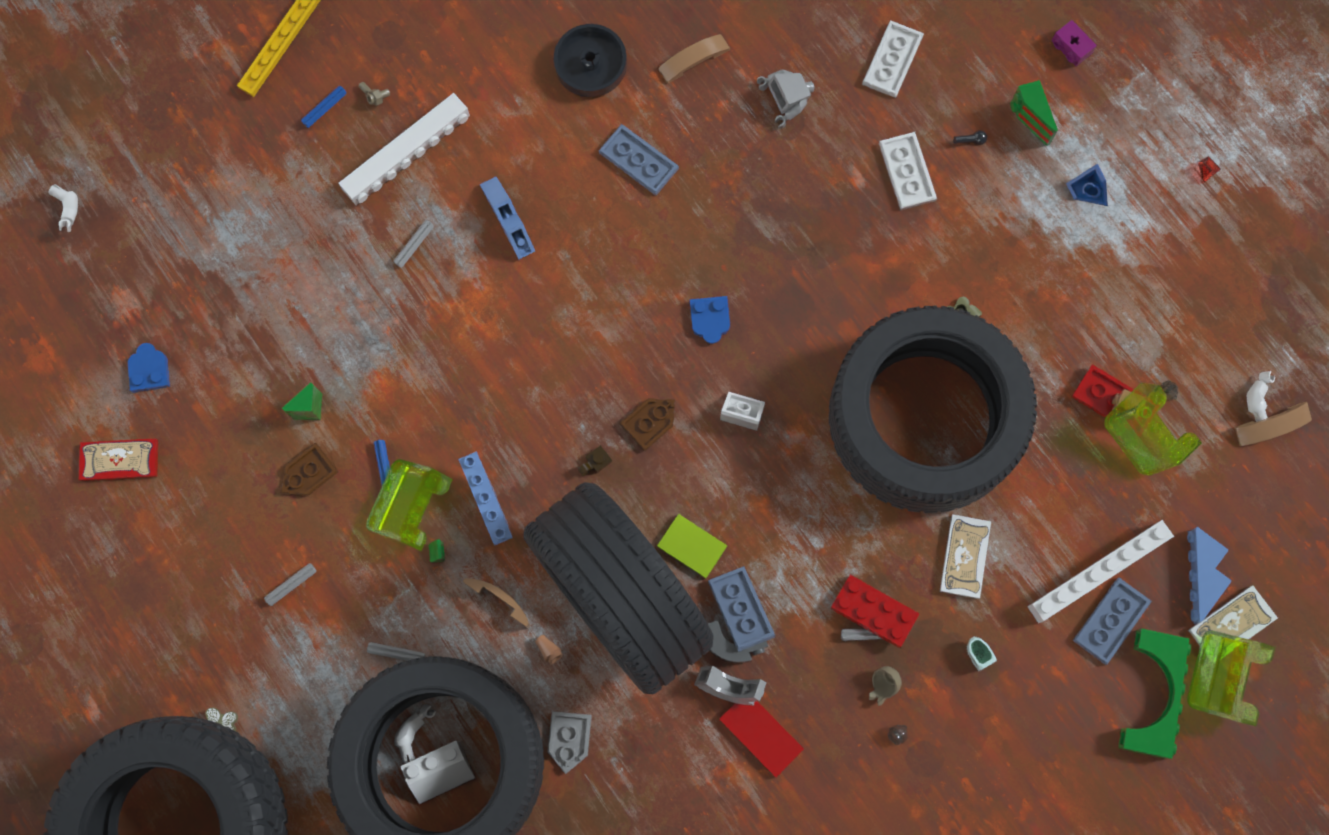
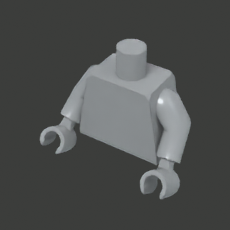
[757,69,814,129]

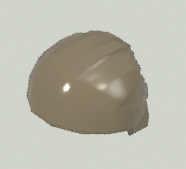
[869,666,902,706]

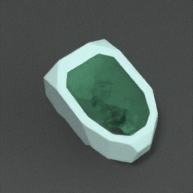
[967,636,997,671]

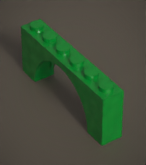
[1118,628,1191,759]

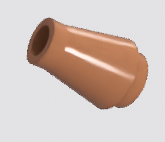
[535,635,563,665]

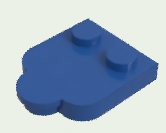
[690,296,730,344]
[128,343,170,393]

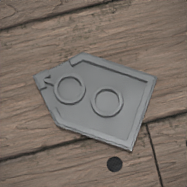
[548,711,592,774]

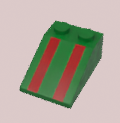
[1010,80,1058,146]

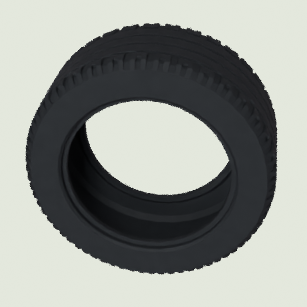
[829,305,1037,513]
[524,482,713,695]
[327,656,544,835]

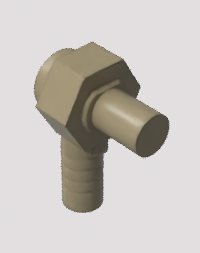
[359,82,390,106]

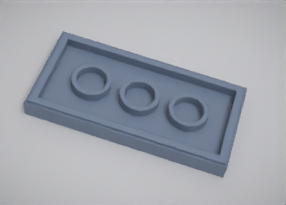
[599,124,679,195]
[708,567,775,652]
[1073,577,1152,665]

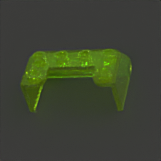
[1105,383,1202,476]
[366,459,453,551]
[1187,630,1276,726]

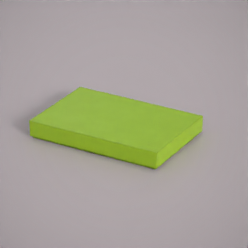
[657,514,727,579]

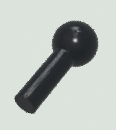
[953,130,987,145]

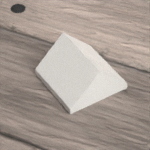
[720,392,765,430]

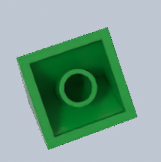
[282,382,322,420]

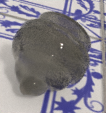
[1158,380,1178,400]
[887,725,908,745]

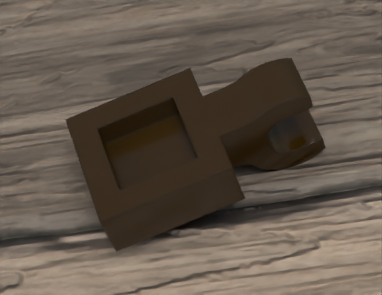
[578,445,612,477]

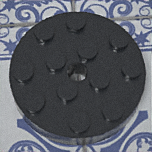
[554,24,627,97]

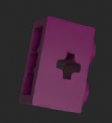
[1052,20,1097,66]

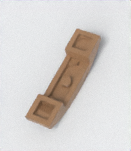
[658,34,730,84]
[1235,402,1312,446]
[463,578,531,628]

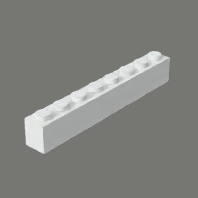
[339,93,470,205]
[1028,520,1174,623]

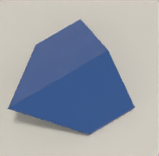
[1066,164,1108,206]

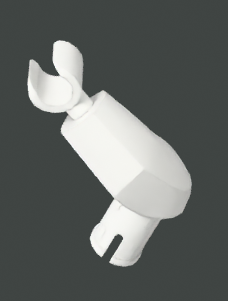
[49,184,78,232]
[1247,371,1275,422]
[394,704,436,763]

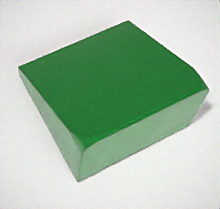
[429,539,445,563]

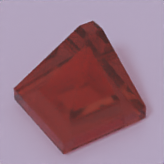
[1198,156,1221,183]

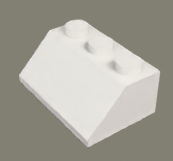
[400,741,475,804]

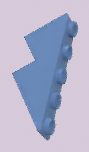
[480,177,535,259]
[459,451,513,546]
[1187,527,1231,624]

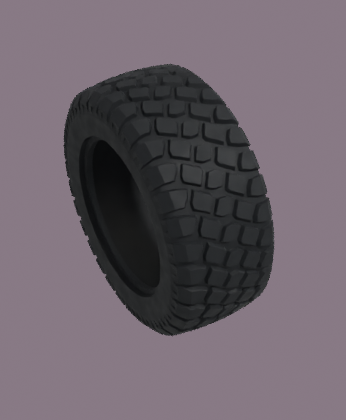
[43,716,288,835]

